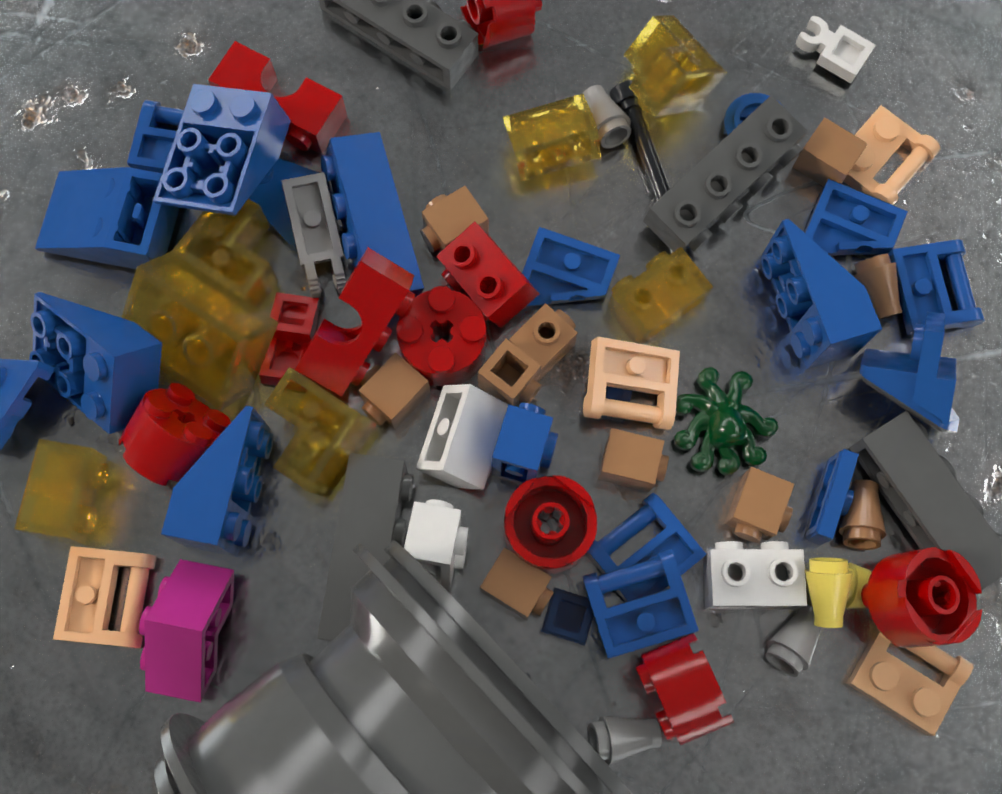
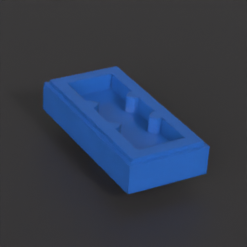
[805,449,859,545]

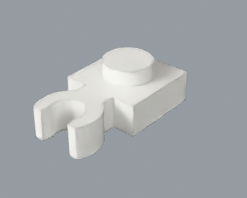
[795,16,876,83]

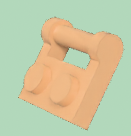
[843,105,941,206]
[583,337,680,430]
[53,546,157,649]
[846,628,973,736]

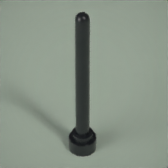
[609,80,695,269]

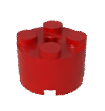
[460,0,542,49]
[396,286,487,387]
[118,383,231,487]
[503,475,597,574]
[861,547,982,648]
[636,633,734,746]

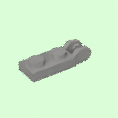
[281,172,346,298]

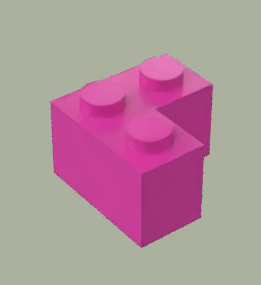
[139,559,234,703]

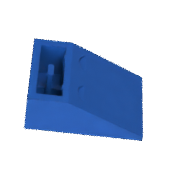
[153,84,291,215]
[35,167,180,274]
[761,219,882,369]
[29,292,162,434]
[161,406,274,557]

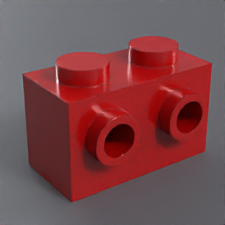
[436,221,539,328]

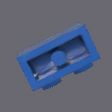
[492,403,559,484]

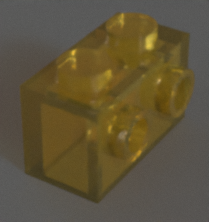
[502,93,601,181]
[607,247,713,344]
[14,439,109,545]

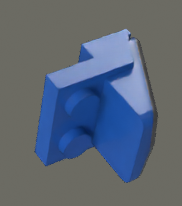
[860,311,960,434]

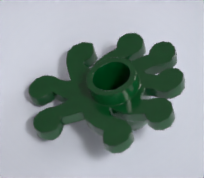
[674,367,779,476]

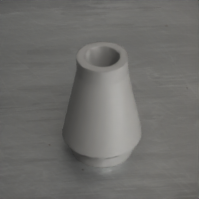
[581,85,631,148]
[765,605,822,677]
[588,716,662,765]

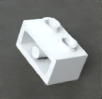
[416,384,508,490]
[404,499,469,591]
[703,541,807,610]

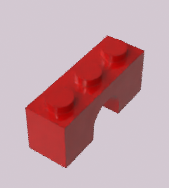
[208,41,347,155]
[295,247,416,397]

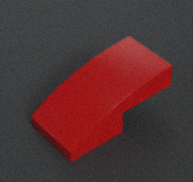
[259,292,320,389]

